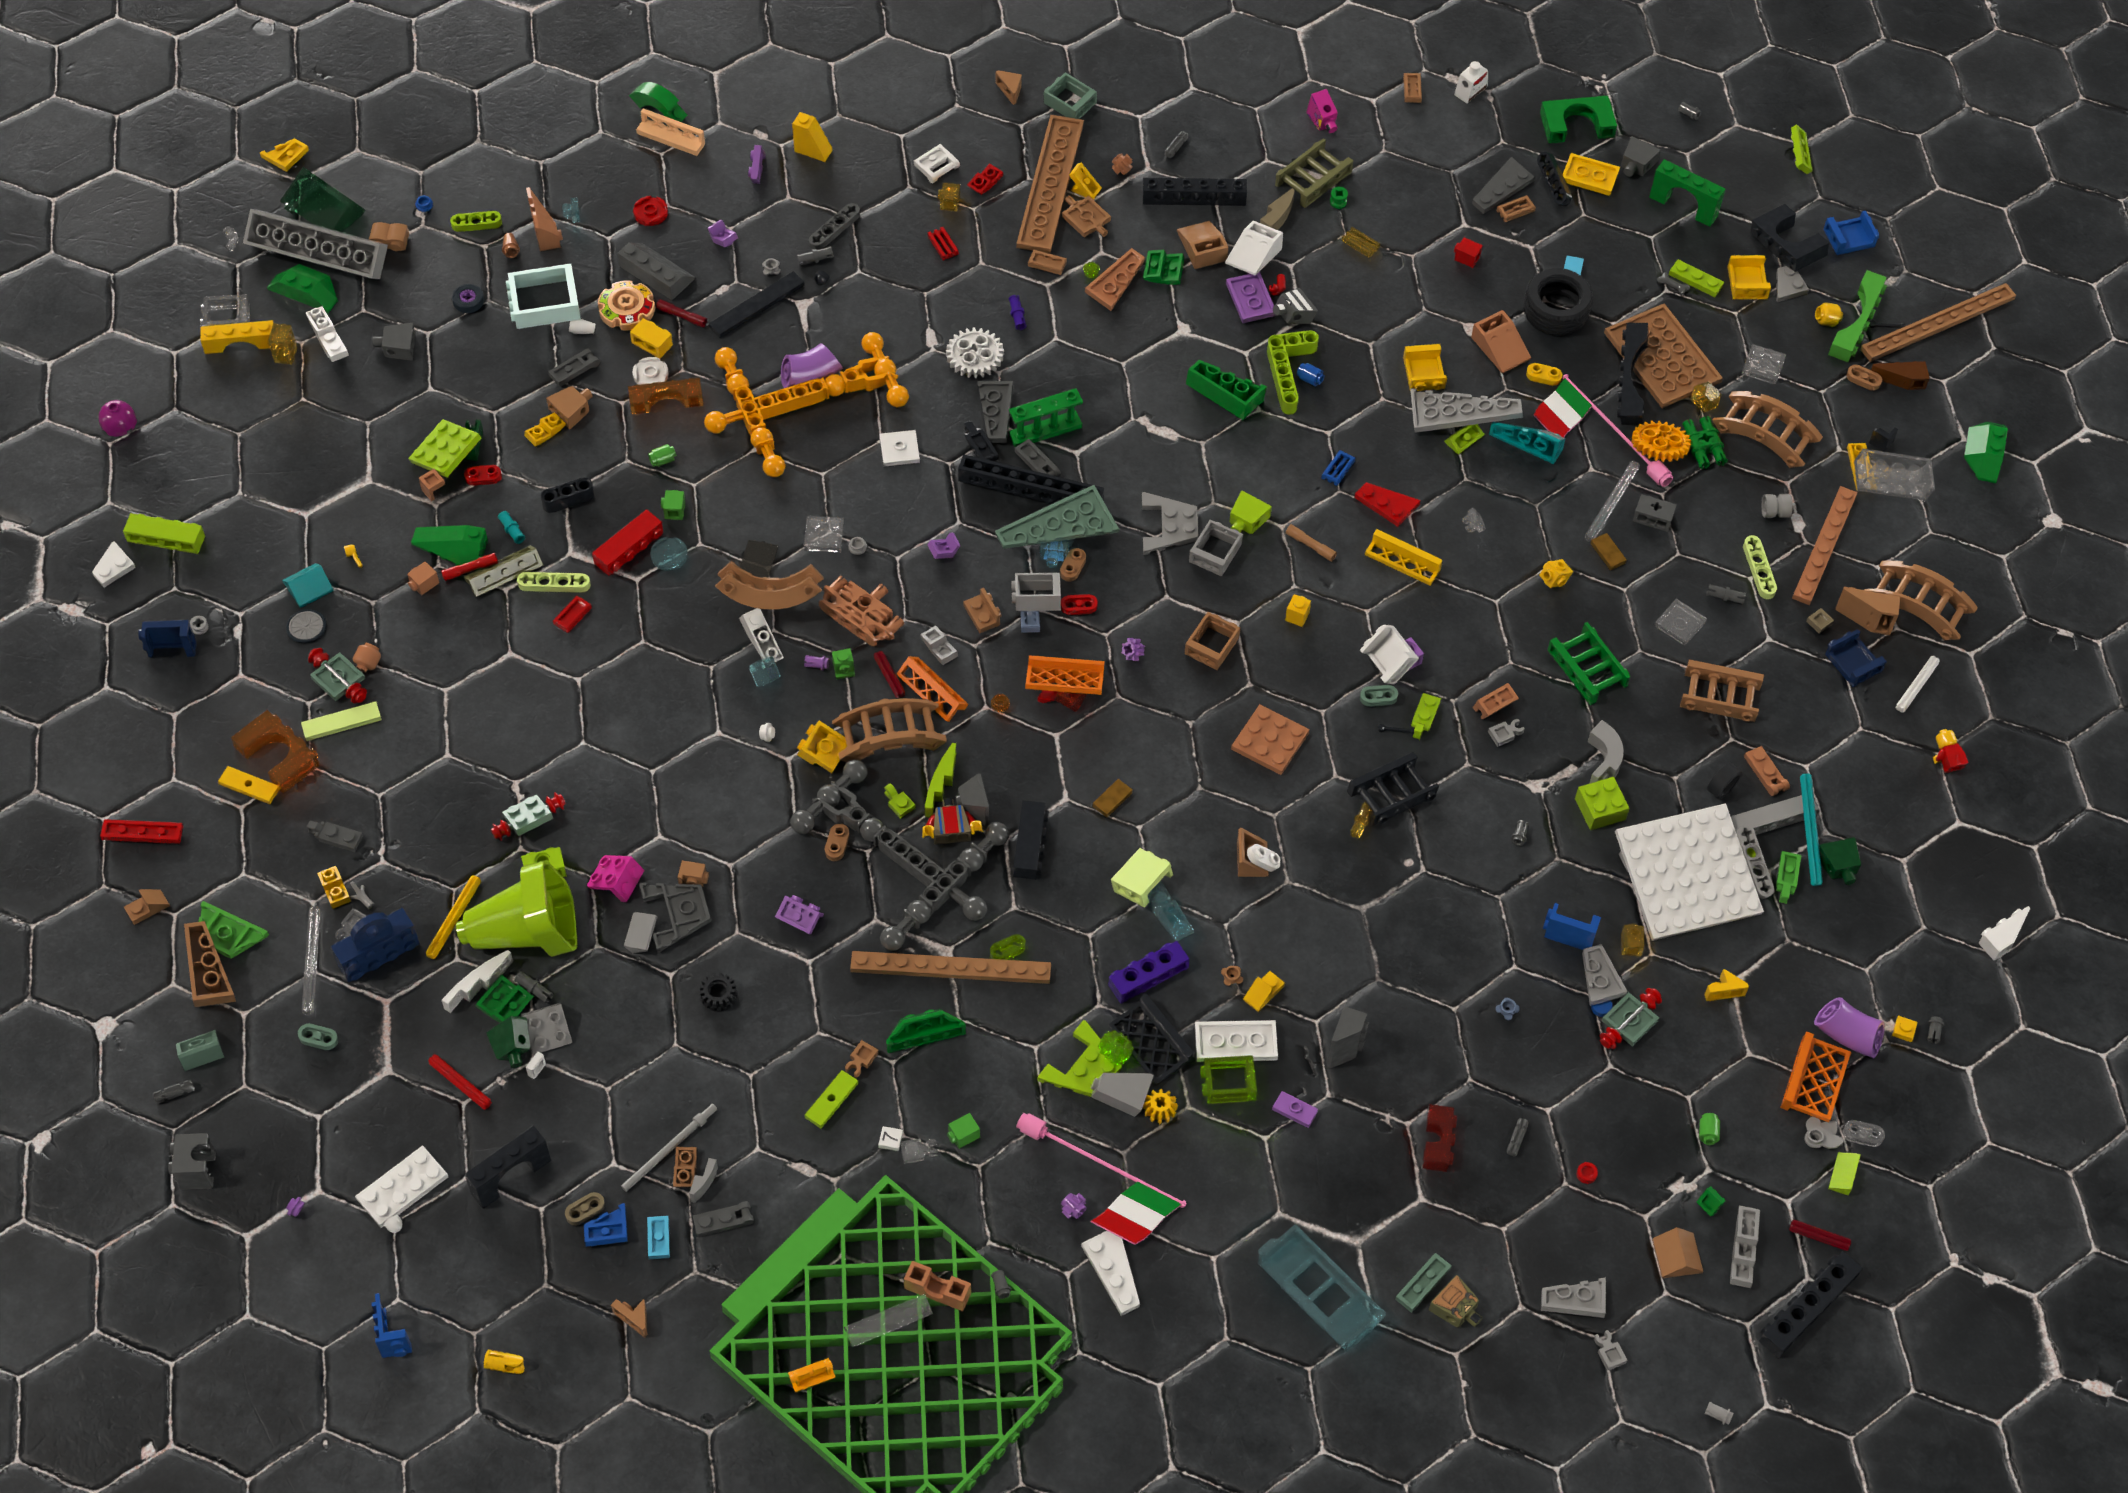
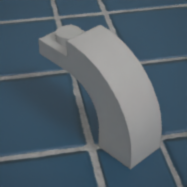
[1588,720,1624,784]

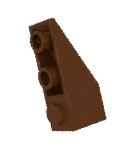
[1871,361,1930,390]

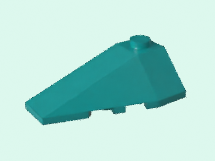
[1489,422,1566,464]

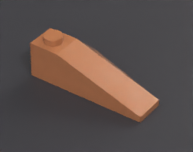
[526,187,563,251]

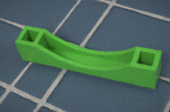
[1828,270,1887,362]

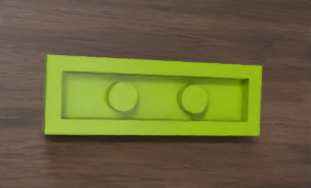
[1791,124,1812,174]
[1669,259,1724,297]

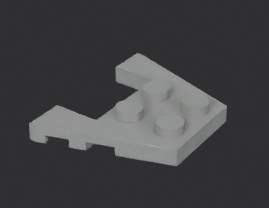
[1142,492,1198,555]

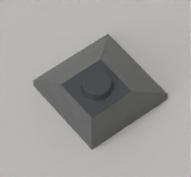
[955,774,989,827]

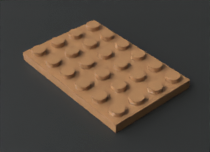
[1604,304,1723,408]

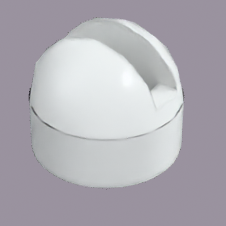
[384,1214,402,1233]

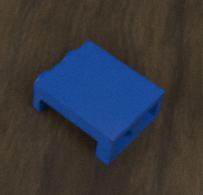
[1823,211,1879,255]
[1543,903,1601,950]

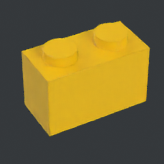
[630,318,673,359]

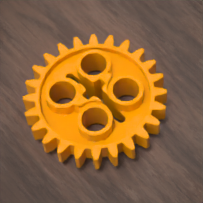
[1631,421,1691,462]

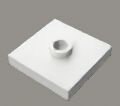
[880,430,920,467]

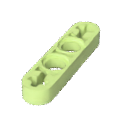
[1743,535,1777,599]
[517,572,591,592]

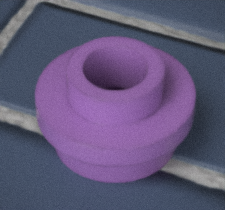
[286,1197,305,1217]

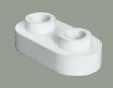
[1247,844,1280,872]

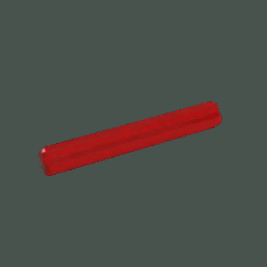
[428,1054,492,1110]

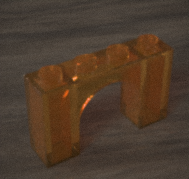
[231,710,320,794]

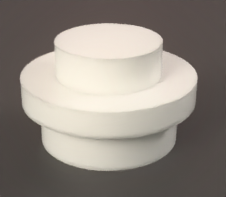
[759,723,775,742]

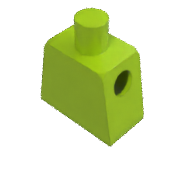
[1229,491,1272,534]

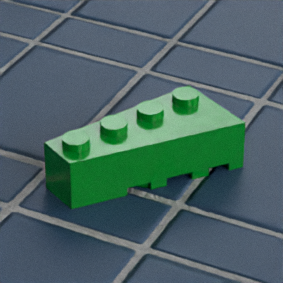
[1186,360,1267,420]

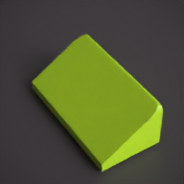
[1444,424,1485,454]
[1828,1152,1860,1195]

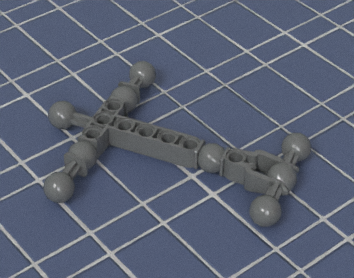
[790,759,1010,951]

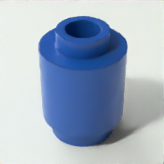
[1297,363,1324,386]

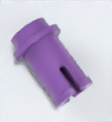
[804,655,829,671]

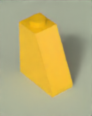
[792,112,833,162]

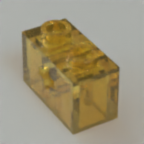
[268,323,297,365]

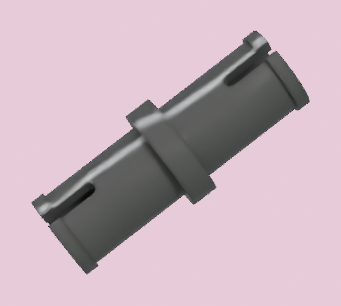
[797,246,834,266]
[1706,584,1746,604]
[514,971,554,1004]

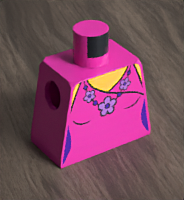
[1307,89,1338,133]

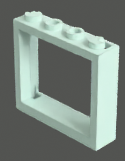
[506,264,581,329]

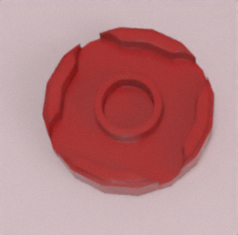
[633,196,668,226]

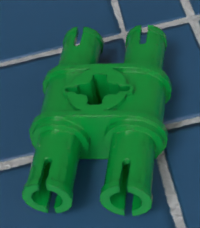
[1682,416,1728,469]

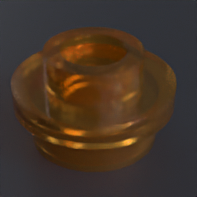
[991,694,1010,712]

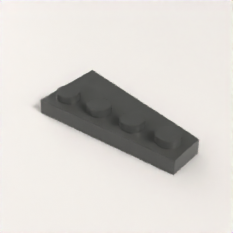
[977,381,1014,443]

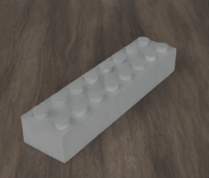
[243,209,388,279]

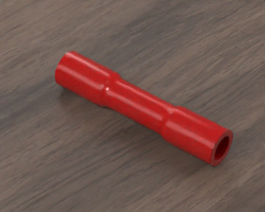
[441,552,498,581]

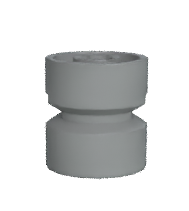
[1761,494,1793,518]

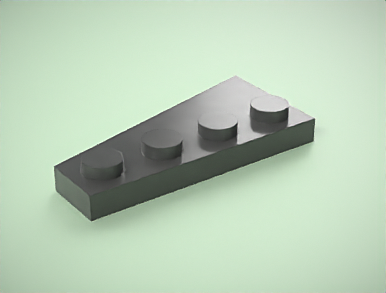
[1472,157,1535,214]

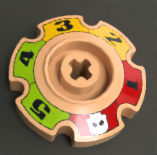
[598,281,655,331]

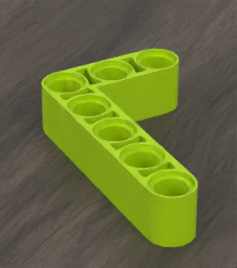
[1267,331,1319,415]

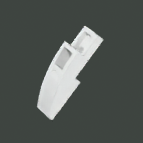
[306,306,349,362]

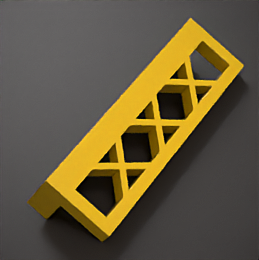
[1365,529,1442,586]

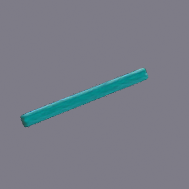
[1800,773,1823,886]

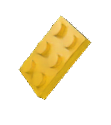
[1563,153,1620,196]

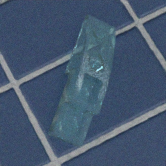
[1148,880,1194,941]

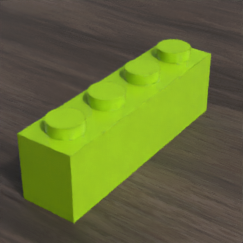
[123,513,205,554]

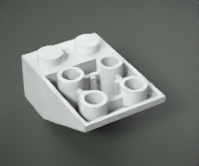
[1225,221,1283,275]

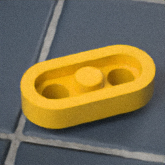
[1526,363,1562,386]

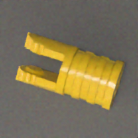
[484,1349,525,1374]

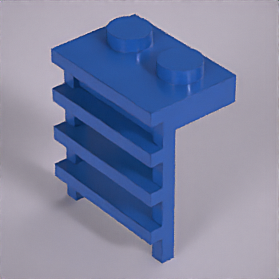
[371,1293,412,1358]

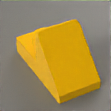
[1069,162,1102,200]
[1704,969,1749,1001]
[1243,971,1285,1012]

